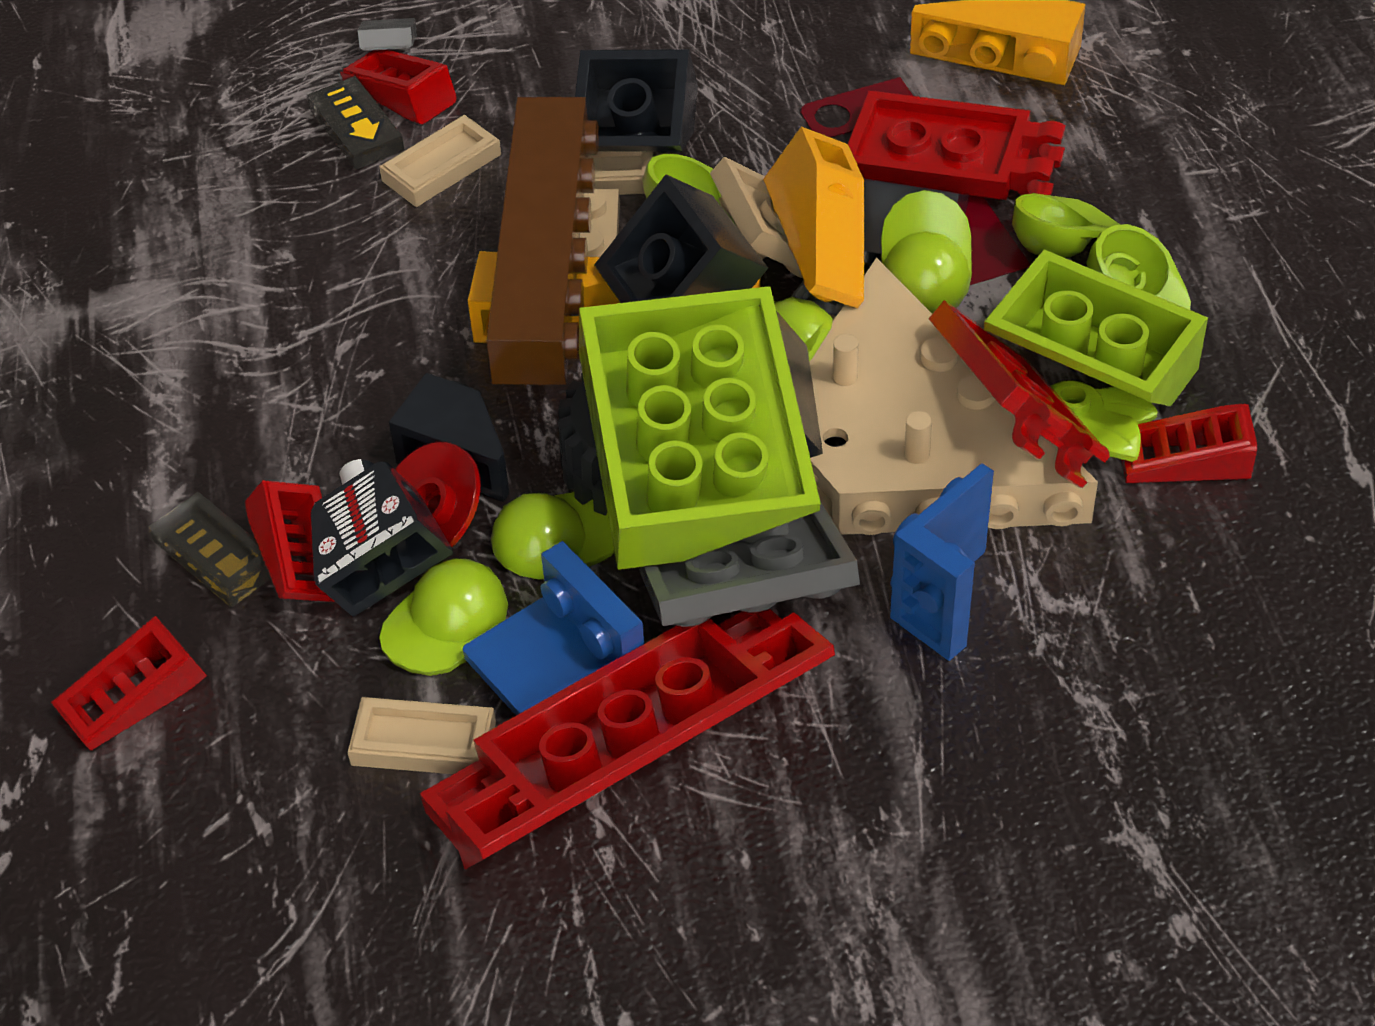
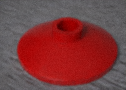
[395,442,481,547]

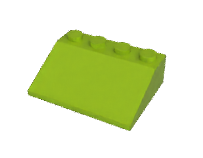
[579,286,821,570]

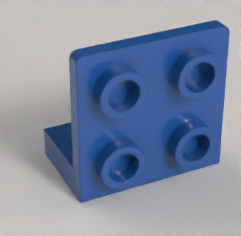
[890,463,994,661]
[463,541,644,715]

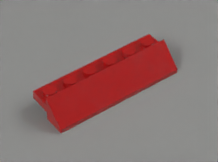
[419,609,835,870]

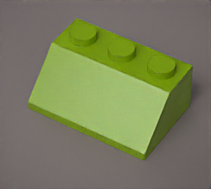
[984,249,1208,406]

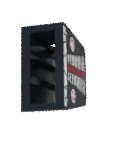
[311,459,453,617]

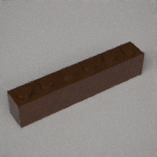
[486,97,599,385]

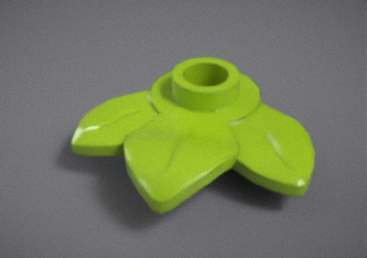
[1051,381,1158,462]

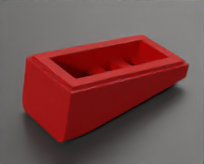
[340,50,457,124]
[1121,404,1257,483]
[245,480,335,602]
[51,616,207,751]

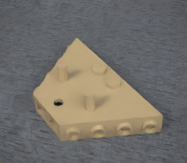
[809,258,1098,535]

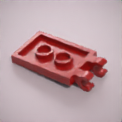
[848,90,1066,200]
[928,300,1110,488]

